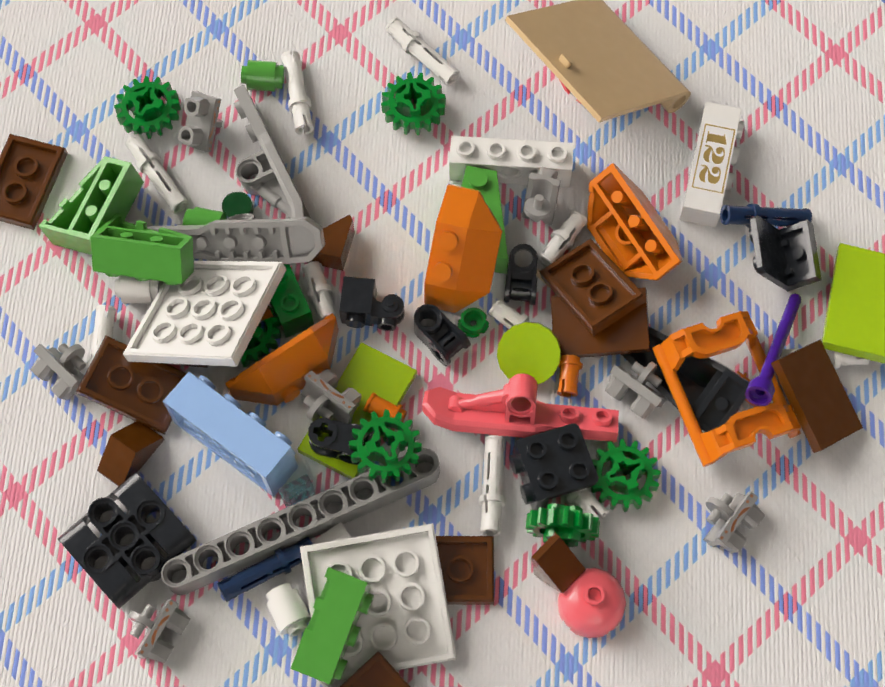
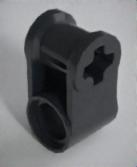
[504,244,538,305]
[414,304,471,366]
[308,418,373,465]

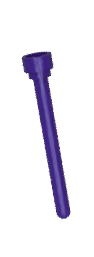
[745,293,802,406]

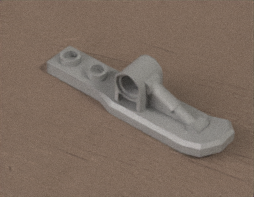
[234,85,311,219]
[147,213,325,264]

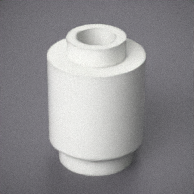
[115,275,163,304]
[266,583,311,637]

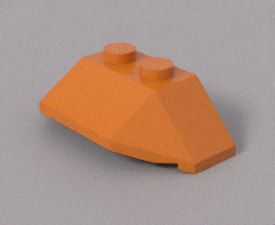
[587,163,682,281]
[424,184,503,313]
[225,313,339,406]

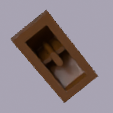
[306,214,355,271]
[97,422,165,486]
[531,533,586,594]

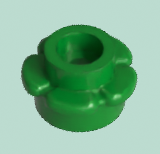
[458,307,489,338]

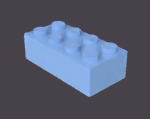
[163,372,298,497]

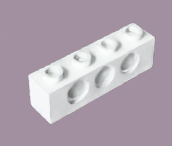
[449,136,574,187]

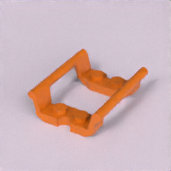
[652,311,801,467]

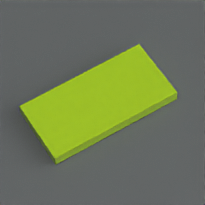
[822,243,885,364]
[297,342,417,479]

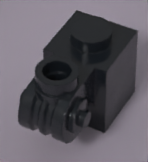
[339,276,405,331]

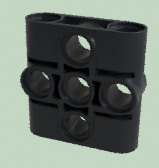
[57,472,197,609]

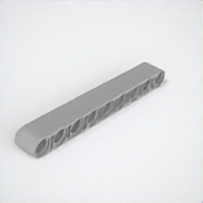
[161,448,440,595]

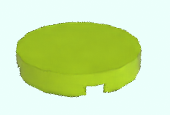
[497,322,561,384]

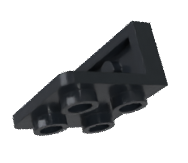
[749,215,822,292]
[509,423,599,510]

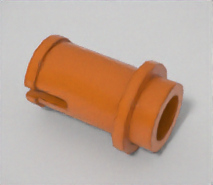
[557,355,583,397]
[363,392,407,422]

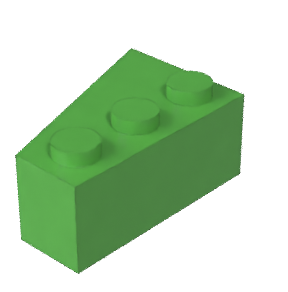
[38,156,144,255]
[461,165,508,274]
[90,213,194,285]
[290,567,375,685]

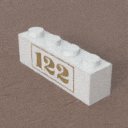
[680,102,745,228]

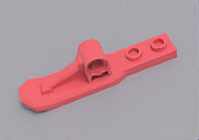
[422,374,619,442]

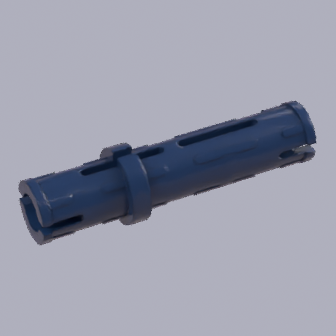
[720,204,812,228]
[217,537,313,602]

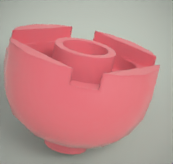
[557,568,626,638]

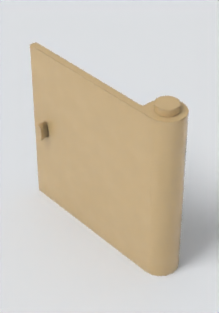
[505,0,691,122]

